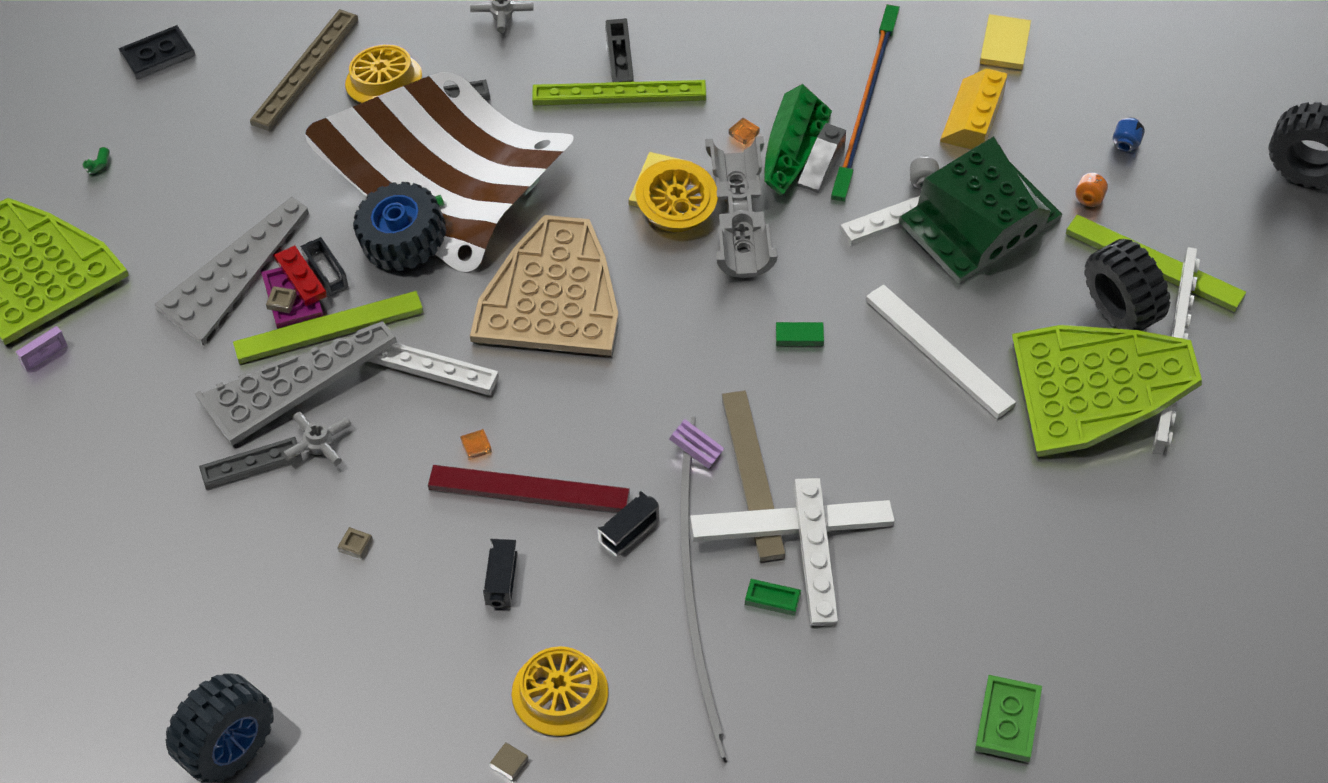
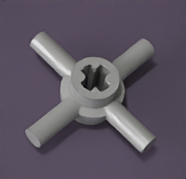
[470,0,534,33]
[283,412,351,466]

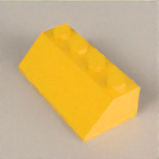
[940,68,1008,149]

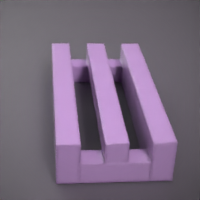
[16,326,67,371]
[669,419,724,469]

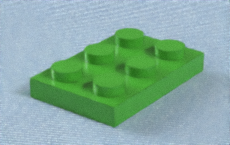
[975,675,1042,762]

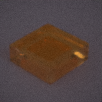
[729,118,760,145]
[460,429,492,460]

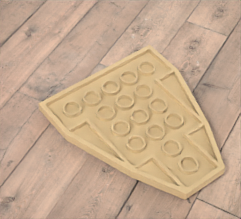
[470,215,619,356]

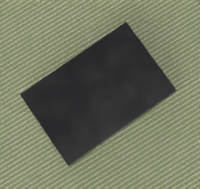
[118,25,196,79]

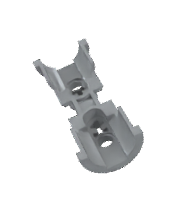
[705,136,778,278]

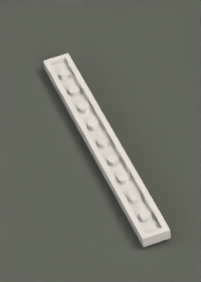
[1153,247,1200,455]

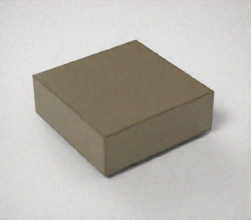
[266,286,297,313]
[337,527,373,560]
[490,742,529,781]

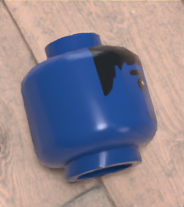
[1112,117,1145,152]

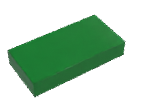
[776,322,824,346]
[744,579,801,616]

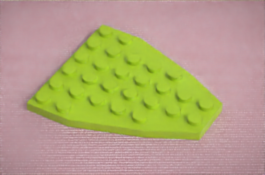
[0,198,129,345]
[1012,325,1202,457]

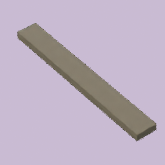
[250,9,358,132]
[722,390,785,562]

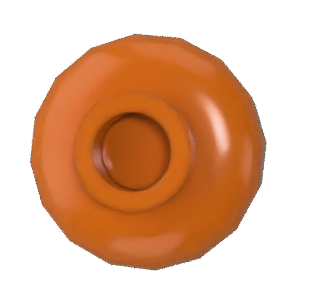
[1075,173,1108,207]

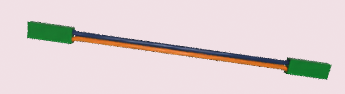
[831,4,900,202]

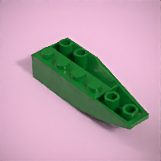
[764,84,832,196]

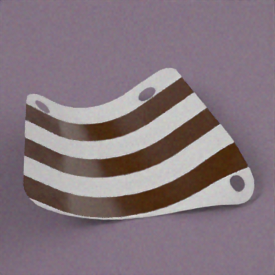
[305,72,574,272]

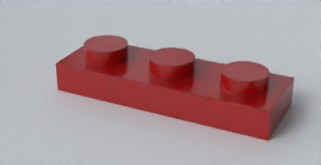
[274,245,327,306]

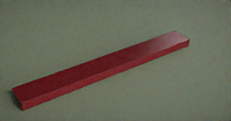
[428,465,630,513]

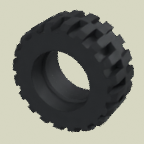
[1268,102,1328,189]
[1084,239,1171,331]

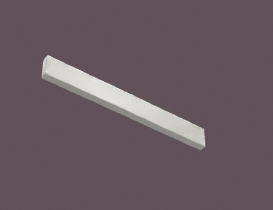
[866,284,1016,419]
[689,500,895,542]

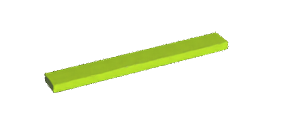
[532,80,706,106]
[1065,214,1246,312]
[233,291,424,364]

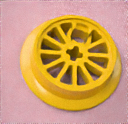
[345,44,422,103]
[635,159,718,232]
[511,646,608,736]

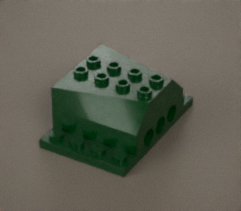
[898,136,1062,284]

